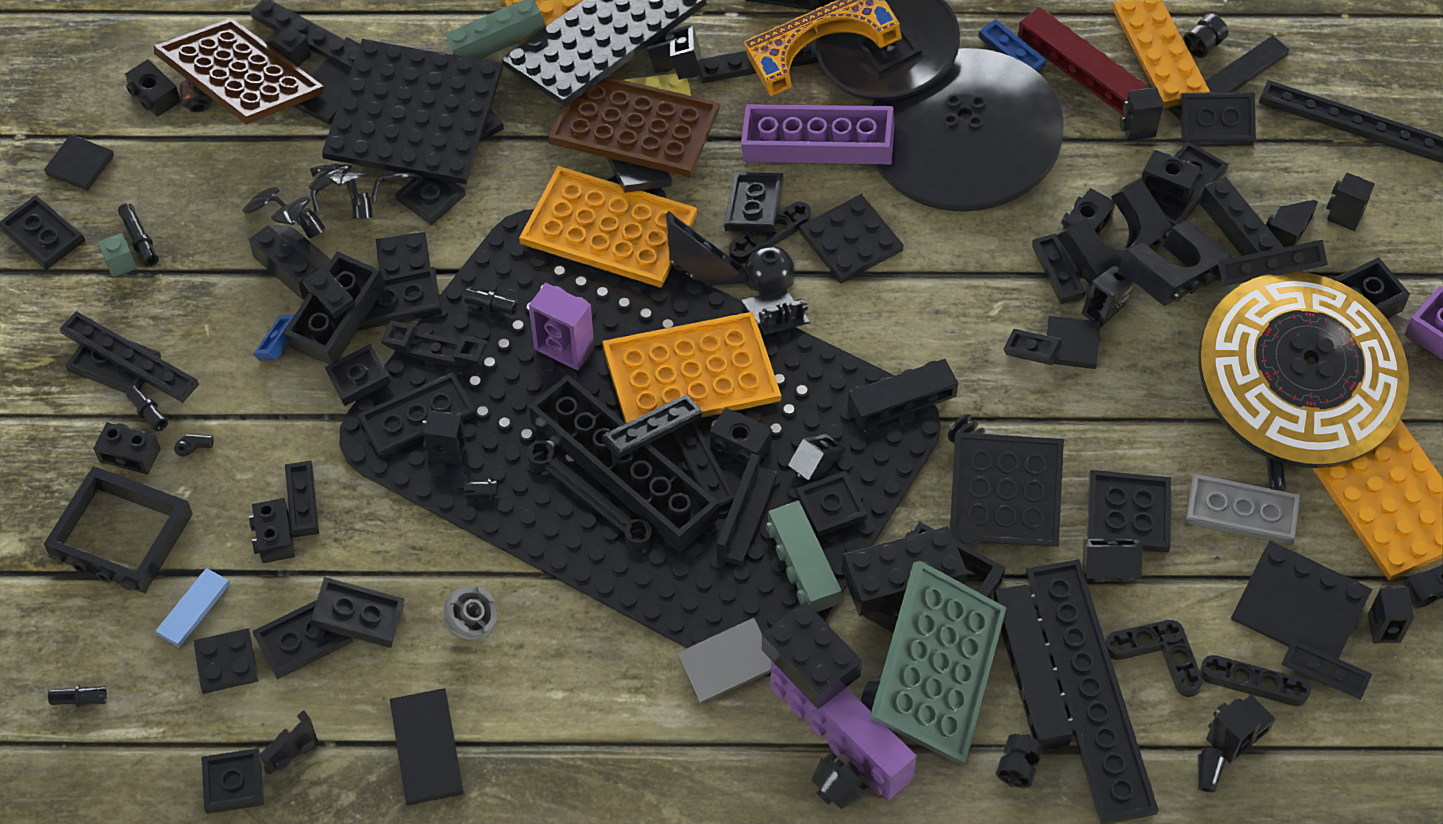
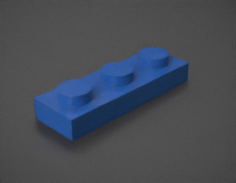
[978,19,1046,72]

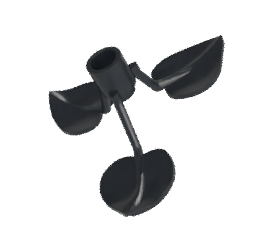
[310,164,423,219]
[242,168,351,238]

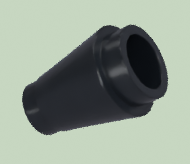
[1198,747,1226,793]

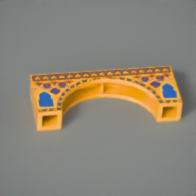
[744,0,902,97]

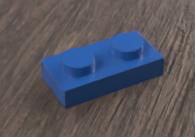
[253,314,295,361]

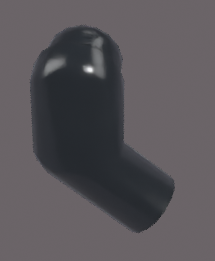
[174,434,214,457]

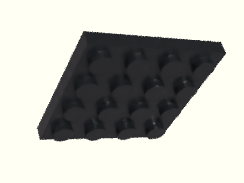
[950,432,1064,547]

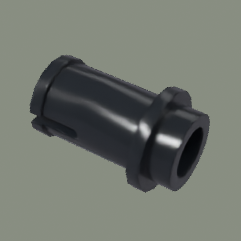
[464,478,498,499]

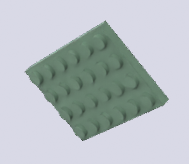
[870,561,1006,764]

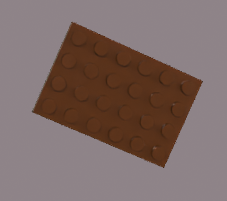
[154,18,324,124]
[549,76,720,177]

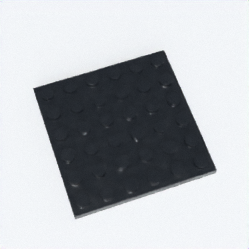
[322,39,503,185]

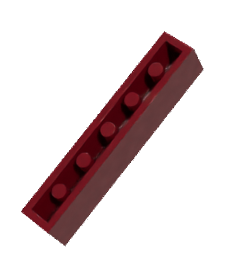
[1018,7,1147,115]

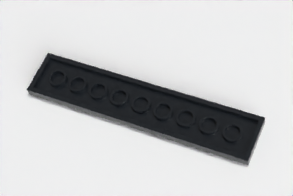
[1025,559,1159,824]

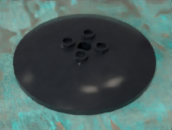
[816,0,960,101]

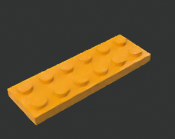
[1112,0,1210,109]

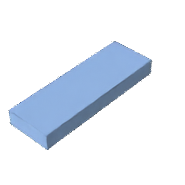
[156,568,230,648]

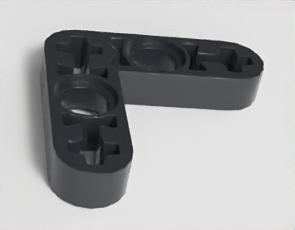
[1106,620,1203,697]

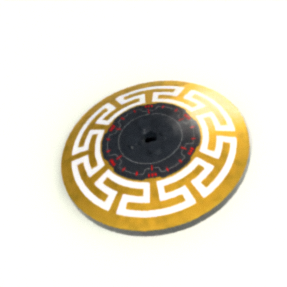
[1198,272,1409,468]

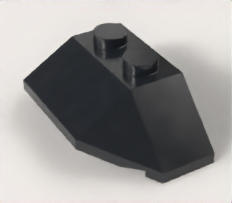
[665,211,747,286]

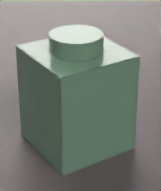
[98,233,136,278]

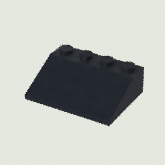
[1231,540,1372,659]

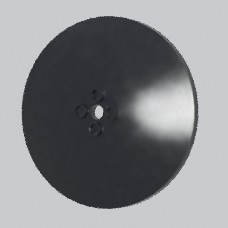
[872,49,1064,211]

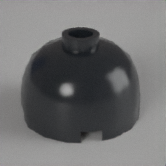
[745,246,795,295]

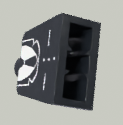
[1081,266,1135,328]

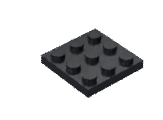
[799,194,904,284]
[1087,470,1171,553]

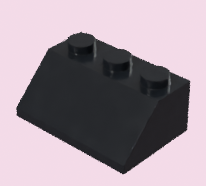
[249,225,331,300]

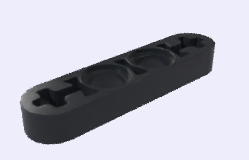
[729,202,811,264]
[1200,655,1311,706]

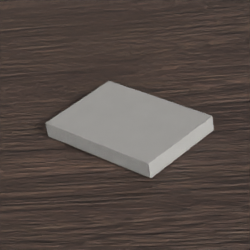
[678,618,771,704]

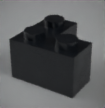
[647,25,702,80]
[1206,695,1275,763]

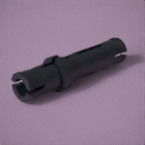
[118,203,159,267]

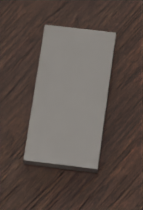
[1185,473,1300,545]

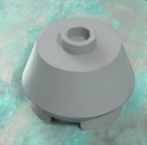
[444,586,497,640]

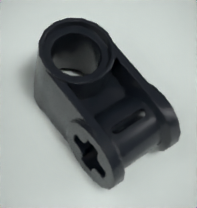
[1403,564,1443,608]

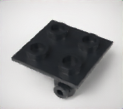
[741,289,810,335]

